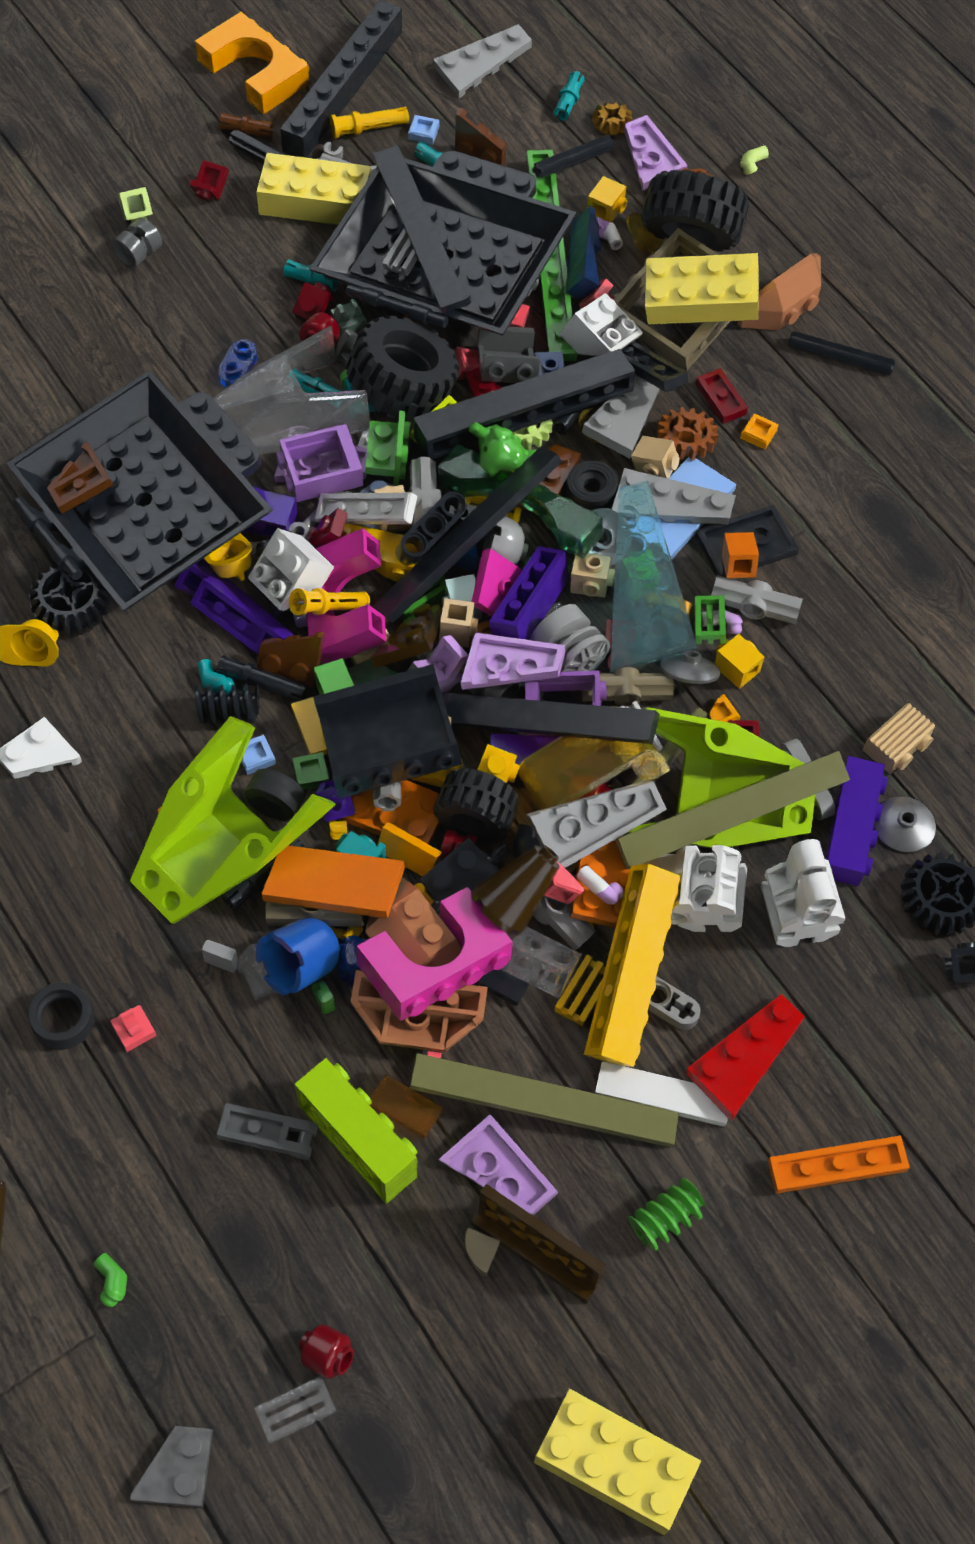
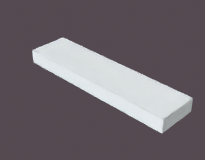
[315,492,417,524]
[595,1061,728,1127]

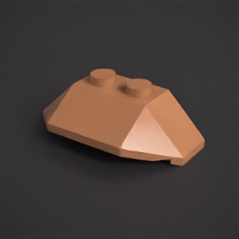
[737,253,821,330]
[365,878,462,967]
[351,970,488,1052]

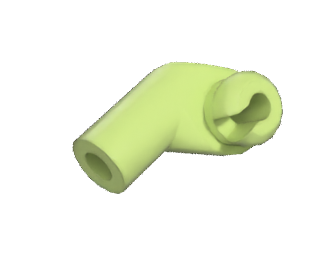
[740,145,769,175]

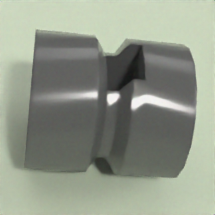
[111,217,163,269]

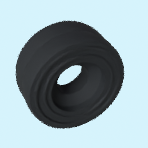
[566,461,618,514]
[244,768,305,821]

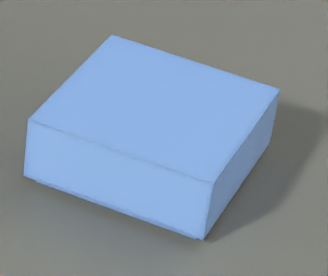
[408,115,439,145]
[241,734,276,775]

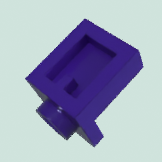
[316,779,356,822]

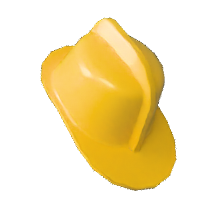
[203,533,253,581]
[0,619,59,667]

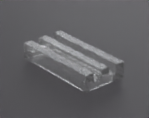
[255,1376,336,1444]

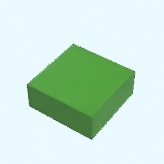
[293,752,329,790]

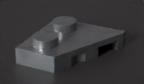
[130,1426,213,1508]

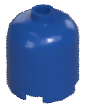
[256,918,340,995]

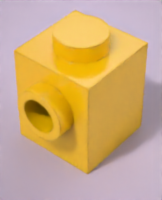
[587,176,627,222]
[715,634,764,689]
[478,744,520,783]

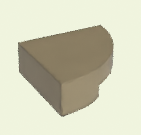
[465,1228,500,1276]

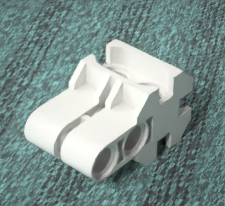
[761,839,845,947]
[644,845,747,932]

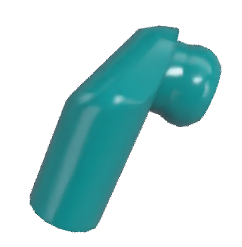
[197,659,234,694]

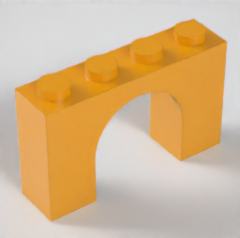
[195,12,309,114]

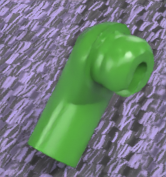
[93,1253,127,1307]

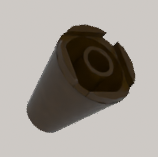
[471,845,560,936]

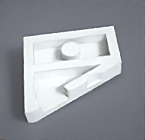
[0,717,82,779]

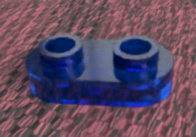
[218,339,258,388]

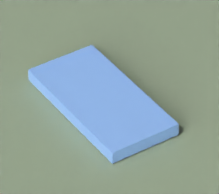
[627,457,736,563]

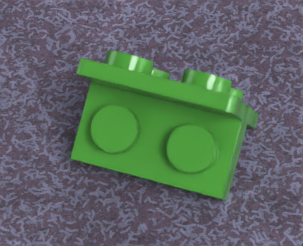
[365,410,410,486]

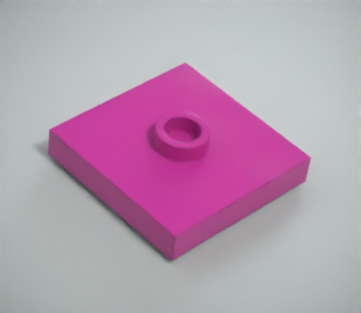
[471,548,522,617]

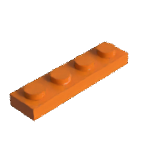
[768,1135,910,1194]

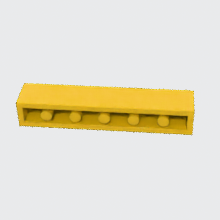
[584,863,680,1067]

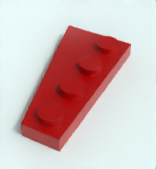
[686,994,805,1122]

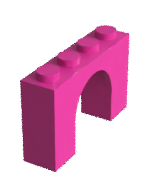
[306,528,387,664]
[357,887,513,1021]

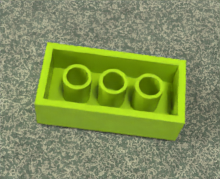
[294,1058,418,1204]

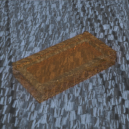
[370,1074,443,1139]

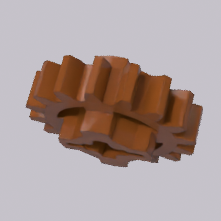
[657,407,718,460]

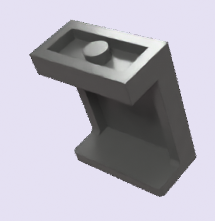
[476,327,540,383]

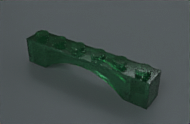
[438,444,603,559]

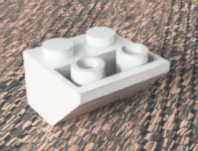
[560,293,643,356]
[248,528,334,611]

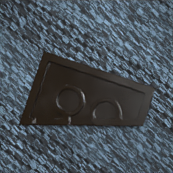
[370,604,442,668]

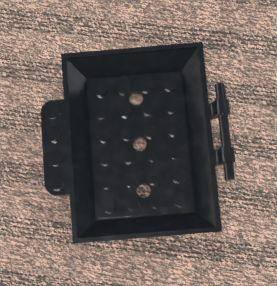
[309,151,577,336]
[6,370,273,612]

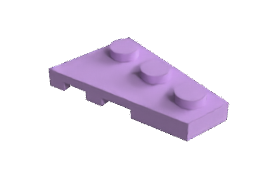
[624,115,688,191]

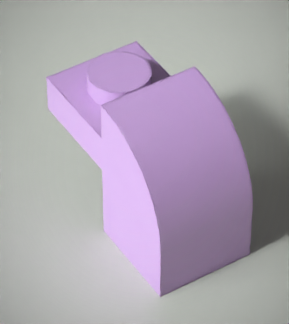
[407,635,469,693]

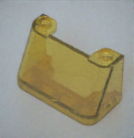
[518,706,670,810]

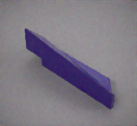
[174,559,294,653]

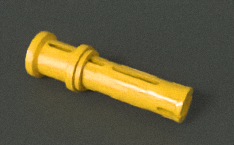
[330,106,409,139]
[289,588,370,616]

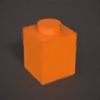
[722,532,759,578]

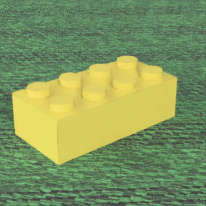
[257,153,371,225]
[645,253,759,324]
[534,1389,701,1536]

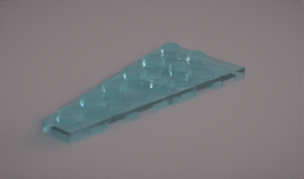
[610,481,697,673]

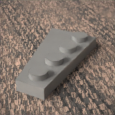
[433,24,532,98]
[582,375,660,459]
[612,468,736,525]
[526,780,667,868]

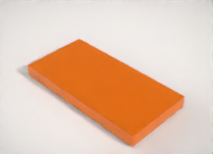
[262,845,405,919]

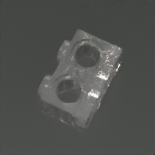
[501,927,582,998]

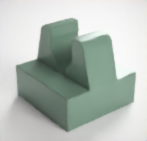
[330,299,367,335]

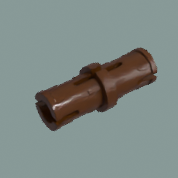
[219,113,273,139]

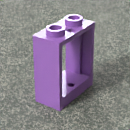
[276,424,363,502]
[525,671,607,736]

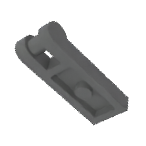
[217,1103,318,1160]

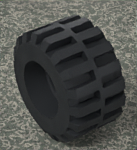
[433,768,520,843]

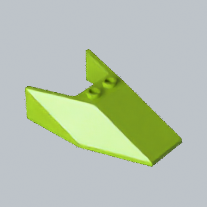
[623,707,816,848]
[130,716,336,924]

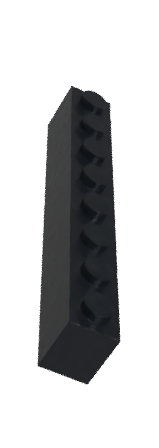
[280,0,402,158]
[414,349,635,460]

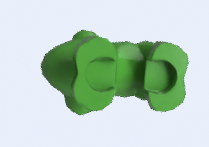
[469,422,536,476]

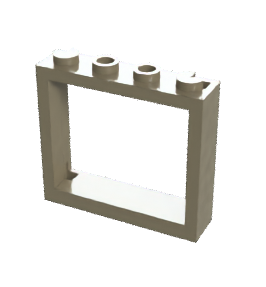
[614,228,730,371]

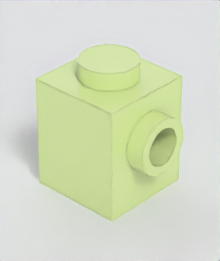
[117,187,153,223]

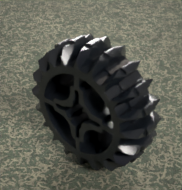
[29,565,111,636]
[900,851,975,937]

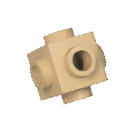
[570,551,615,598]

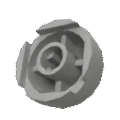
[478,516,528,569]

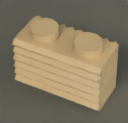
[862,703,935,774]

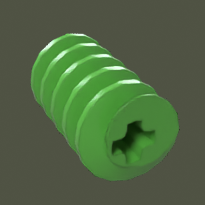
[628,1178,705,1252]

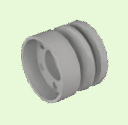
[529,604,610,672]

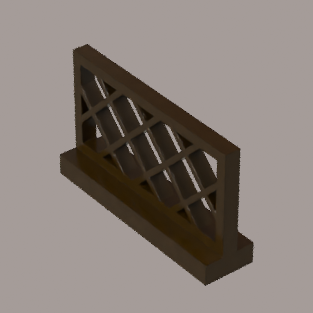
[471,1184,606,1304]

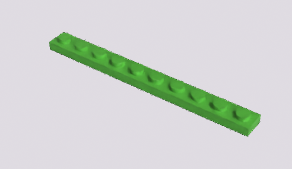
[527,150,577,361]

